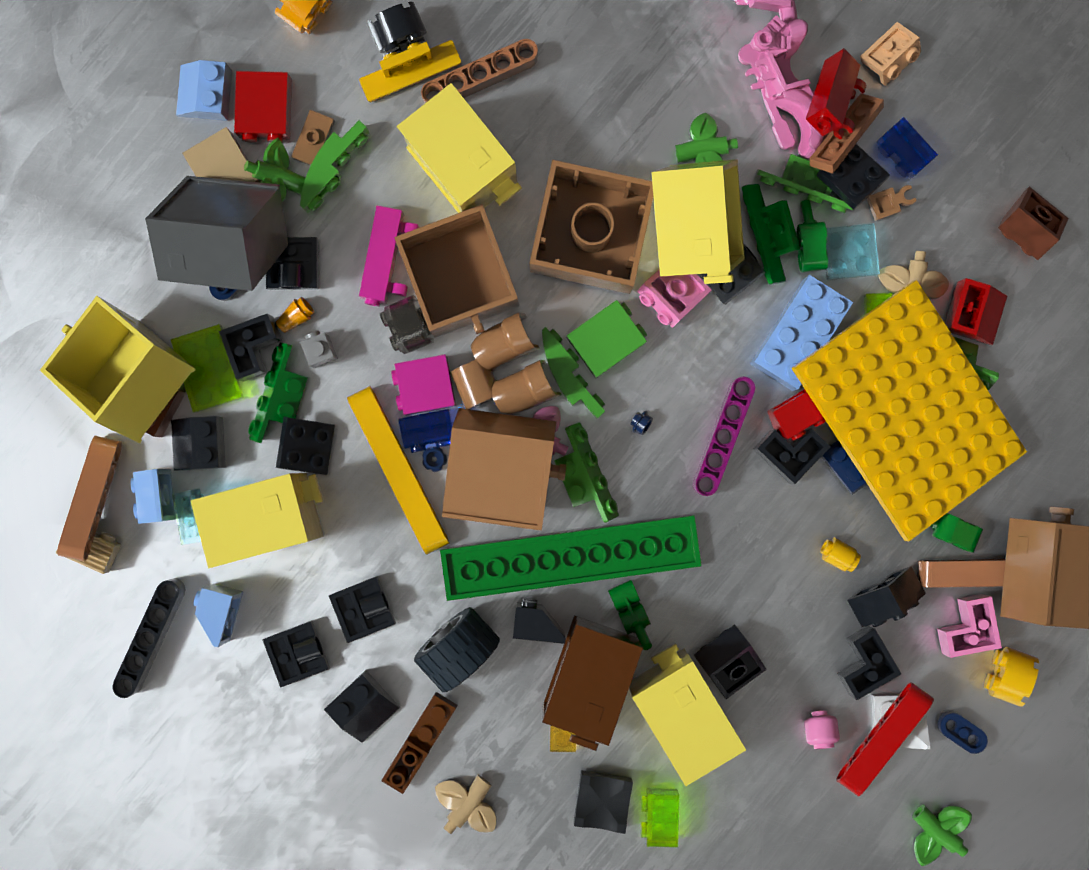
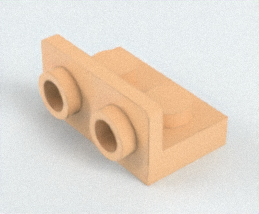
[860,22,921,86]

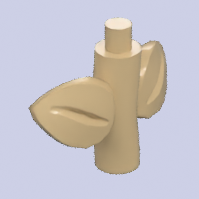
[878,251,949,299]
[435,775,496,834]

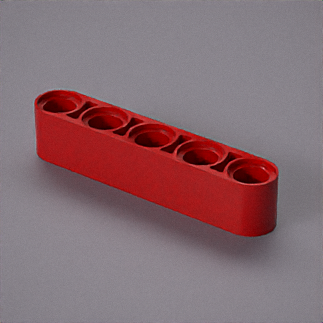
[836,682,934,796]

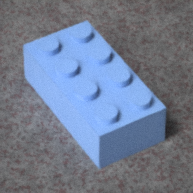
[750,275,853,391]

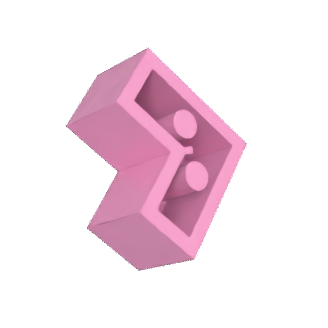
[937,594,1002,658]

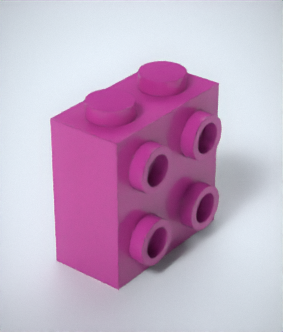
[391,354,456,416]

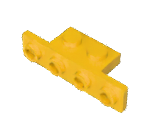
[359,40,461,103]

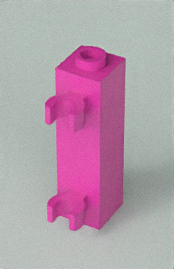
[359,205,419,307]

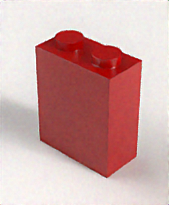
[234,71,292,143]

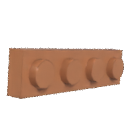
[809,93,884,173]

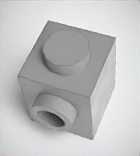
[300,331,338,368]

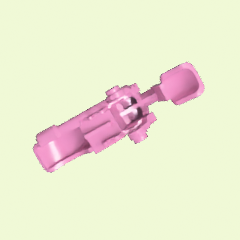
[734,0,824,159]

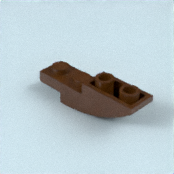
[381,692,458,794]

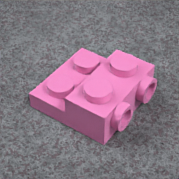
[637,269,712,328]

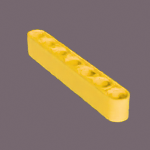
[347,386,450,555]

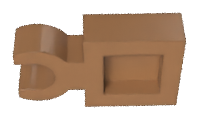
[867,185,917,221]

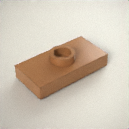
[291,110,335,166]

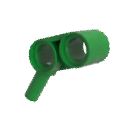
[797,200,828,272]
[930,513,983,553]
[608,580,652,650]

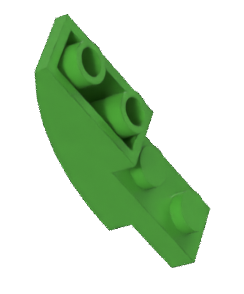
[300,120,369,213]
[542,327,605,419]

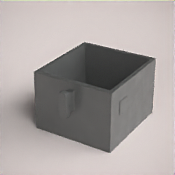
[145,176,288,291]

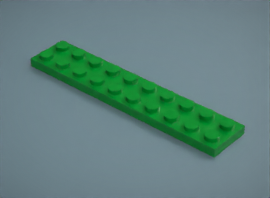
[440,515,701,601]

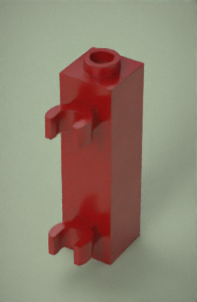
[806,48,867,139]

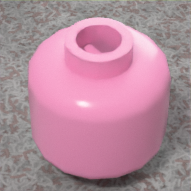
[804,711,840,749]

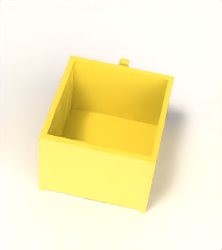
[396,83,522,213]
[651,159,744,284]
[40,296,196,443]
[190,473,324,569]
[629,643,746,786]

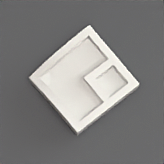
[872,694,930,749]

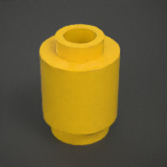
[820,537,861,572]

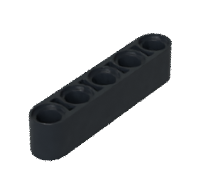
[112,578,186,698]

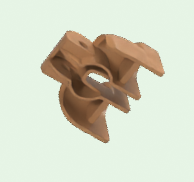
[450,312,562,414]

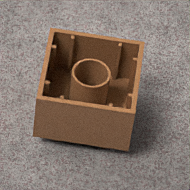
[529,160,653,294]

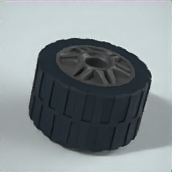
[414,607,500,692]

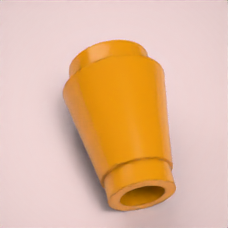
[275,297,314,333]

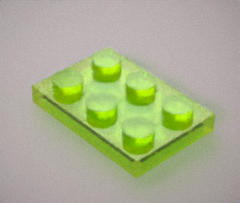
[170,324,244,413]

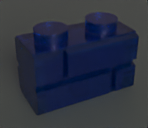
[877,117,938,179]
[398,409,453,453]

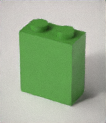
[566,300,647,379]

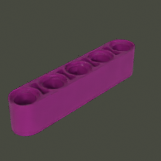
[693,376,755,496]

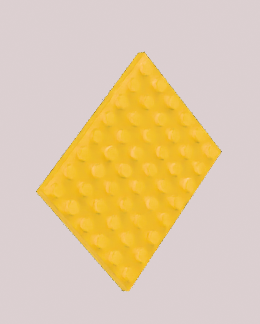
[791,280,1027,542]

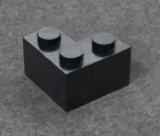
[219,313,282,382]
[753,429,831,484]
[847,566,926,627]
[837,626,901,700]

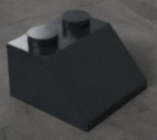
[171,416,226,471]
[513,598,566,644]
[694,624,767,699]
[324,670,400,743]

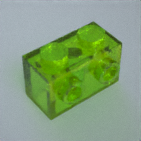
[640,788,679,847]

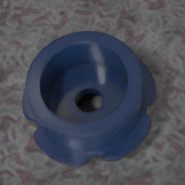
[630,411,653,435]
[422,447,447,472]

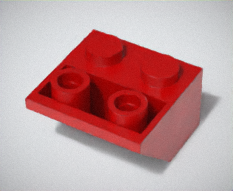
[945,278,1007,345]
[767,389,826,440]

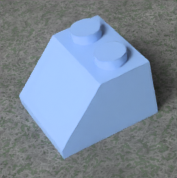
[176,60,232,121]
[131,469,176,524]
[194,584,243,647]

